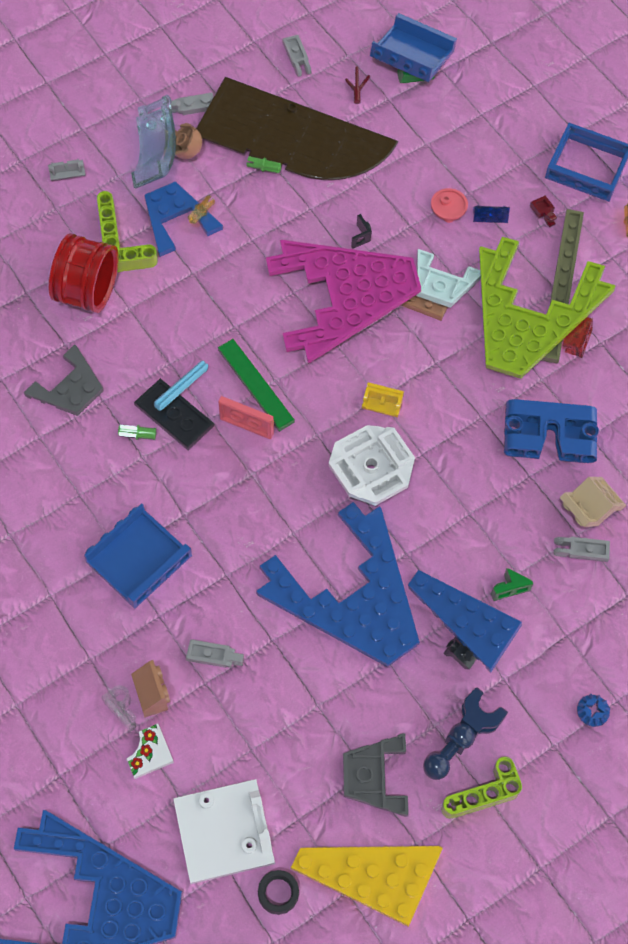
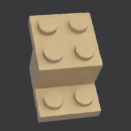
[560,477,627,527]

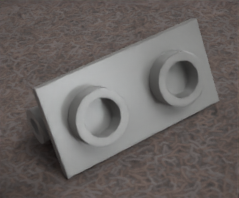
[48,159,85,181]

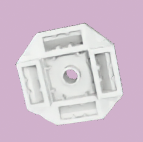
[329,425,415,506]

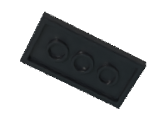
[134,378,214,450]

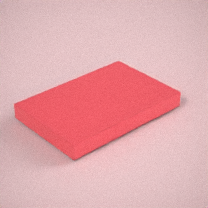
[218,396,274,439]

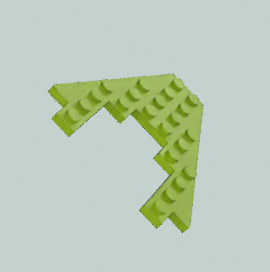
[479,237,616,379]

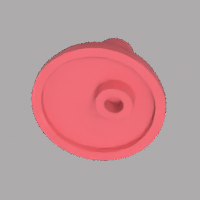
[431,188,468,223]

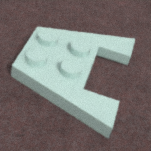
[416,249,481,308]

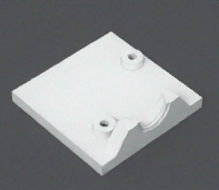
[173,779,275,884]

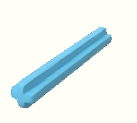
[154,361,208,411]

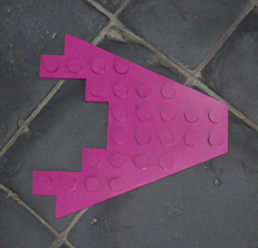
[266,240,421,363]

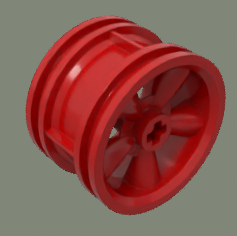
[49,233,119,313]

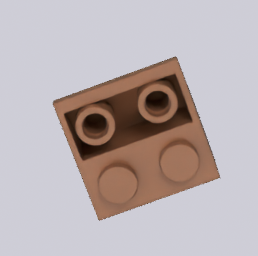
[131,660,170,718]

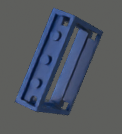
[545,123,628,202]

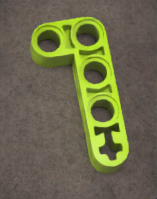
[441,757,522,819]

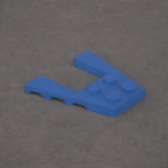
[144,181,223,257]

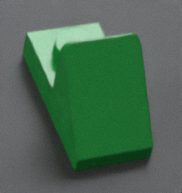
[491,568,533,601]

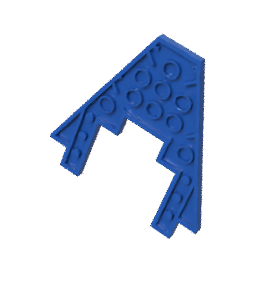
[256,502,420,667]
[0,810,182,944]

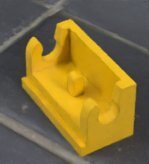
[362,382,404,418]

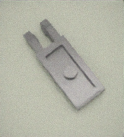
[282,35,311,77]
[554,537,610,562]

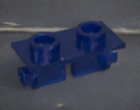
[473,205,510,223]

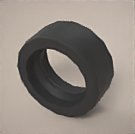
[258,870,299,915]

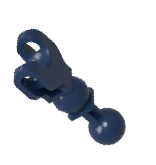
[423,687,508,780]

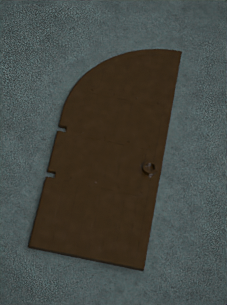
[196,77,398,180]

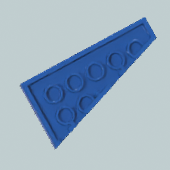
[408,570,522,673]

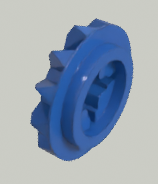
[577,694,610,727]

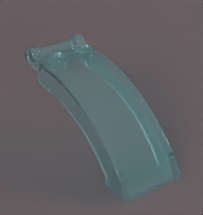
[131,95,176,189]

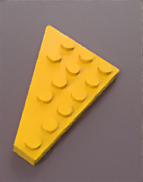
[291,846,443,927]

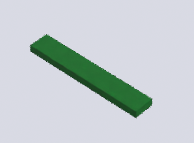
[218,339,295,432]

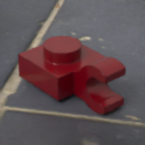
[530,195,557,227]

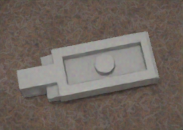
[168,93,213,115]
[186,639,244,668]

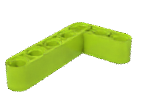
[97,191,158,272]

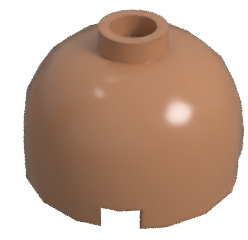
[168,123,203,159]

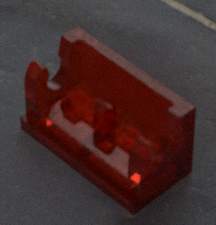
[563,317,593,358]

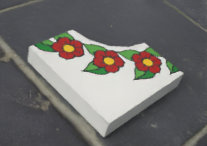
[127,724,174,779]

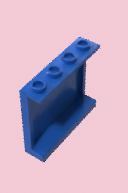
[370,13,457,82]
[84,503,192,609]

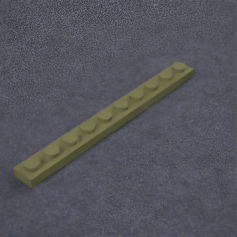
[541,209,584,364]

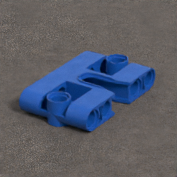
[504,399,599,463]

